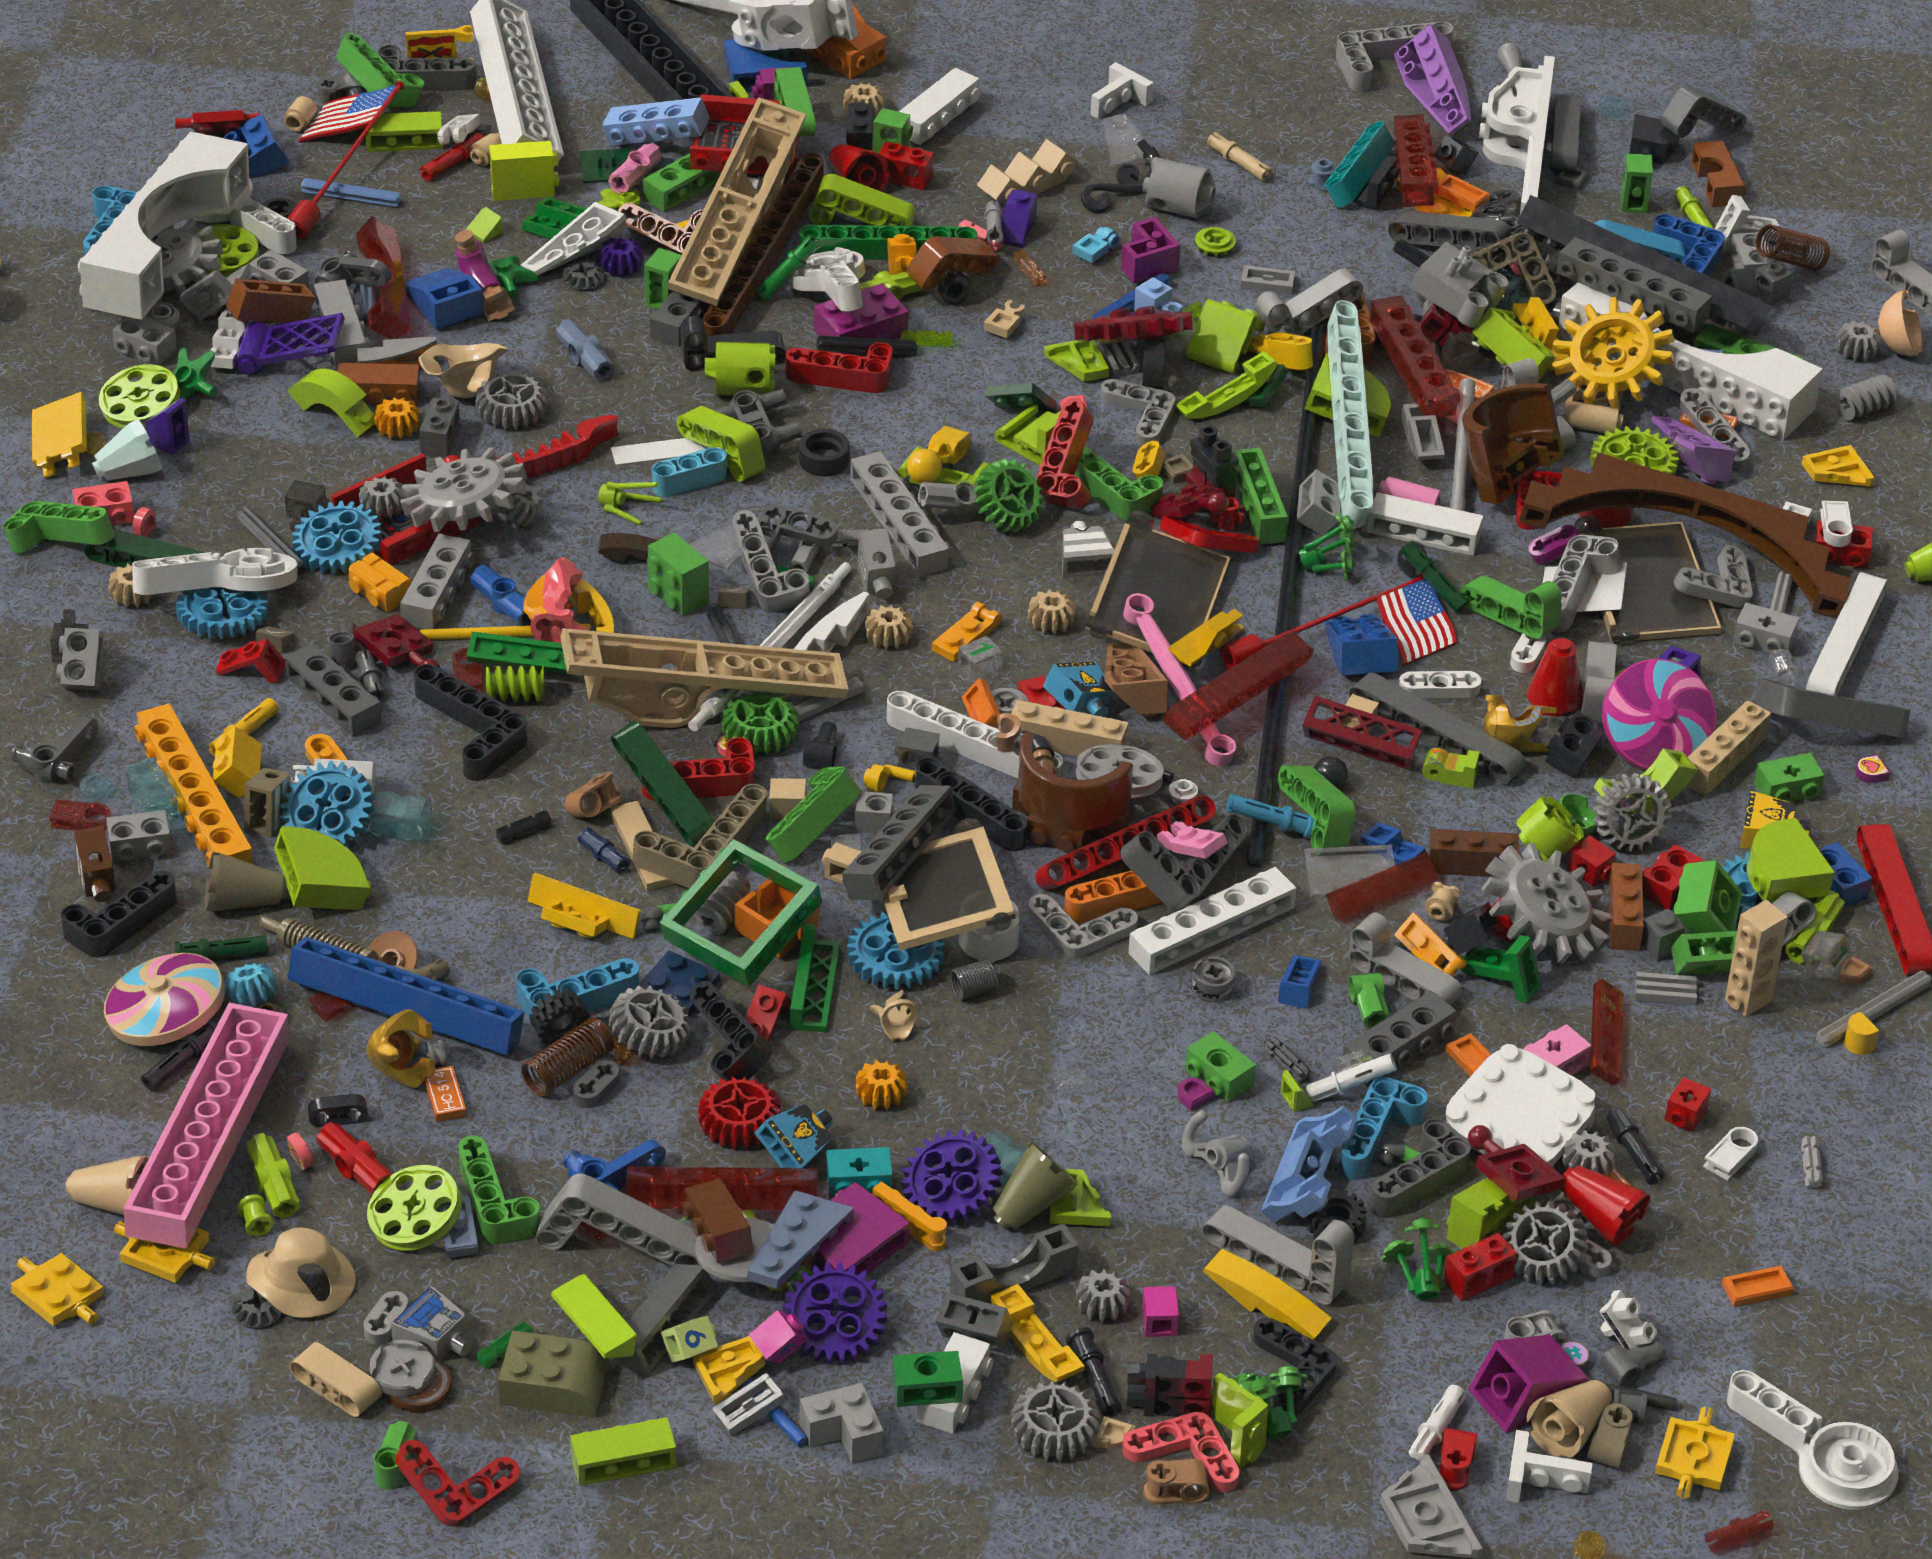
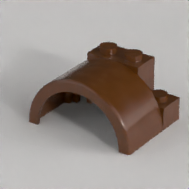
[1462,383,1564,505]
[1012,732,1133,853]

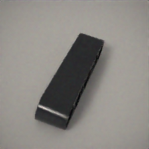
[915,757,1027,852]

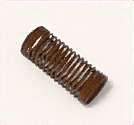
[1755,224,1830,271]
[521,1017,614,1097]

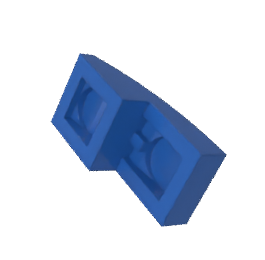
[1360,822,1427,872]

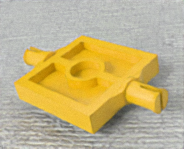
[114,1221,215,1283]
[11,1253,104,1326]
[1655,1407,1735,1499]

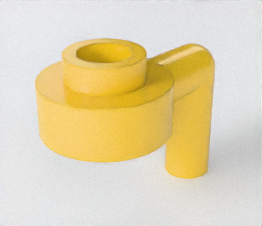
[863,764,915,793]

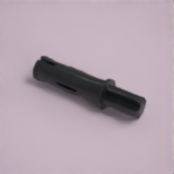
[1606,1108,1665,1185]

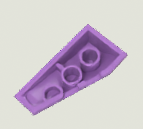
[1651,415,1737,484]

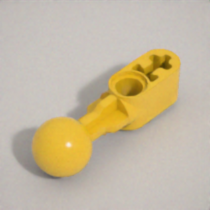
[1241,333,1313,370]
[907,426,972,484]

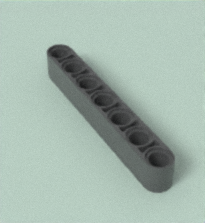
[1349,673,1526,785]

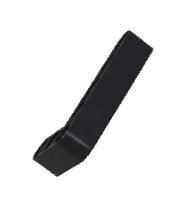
[414,664,527,781]

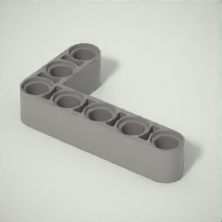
[1336,22,1454,92]
[535,1174,700,1267]
[1202,1206,1354,1305]

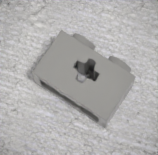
[1733,602,1799,658]

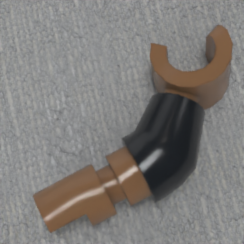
[996,713,1056,774]

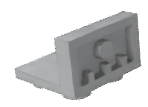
[179,264,251,320]

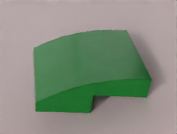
[522,197,587,239]

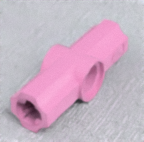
[608,143,663,194]

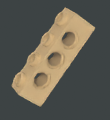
[1686,700,1772,796]
[1725,900,1788,1017]

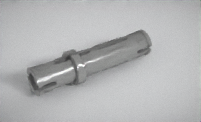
[984,200,1004,244]

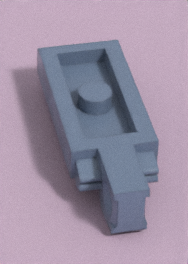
[439,1181,479,1258]

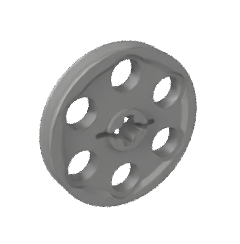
[1076,744,1164,799]

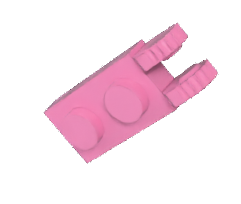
[1157,821,1228,859]

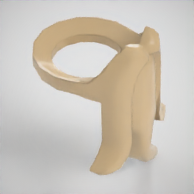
[870,990,918,1041]

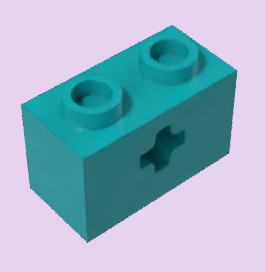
[826,1147,892,1198]

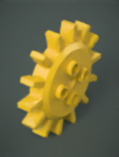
[1552,297,1675,408]

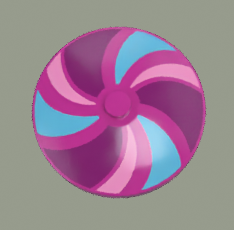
[1602,659,1716,771]

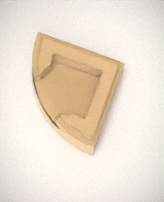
[1093,1416,1135,1448]

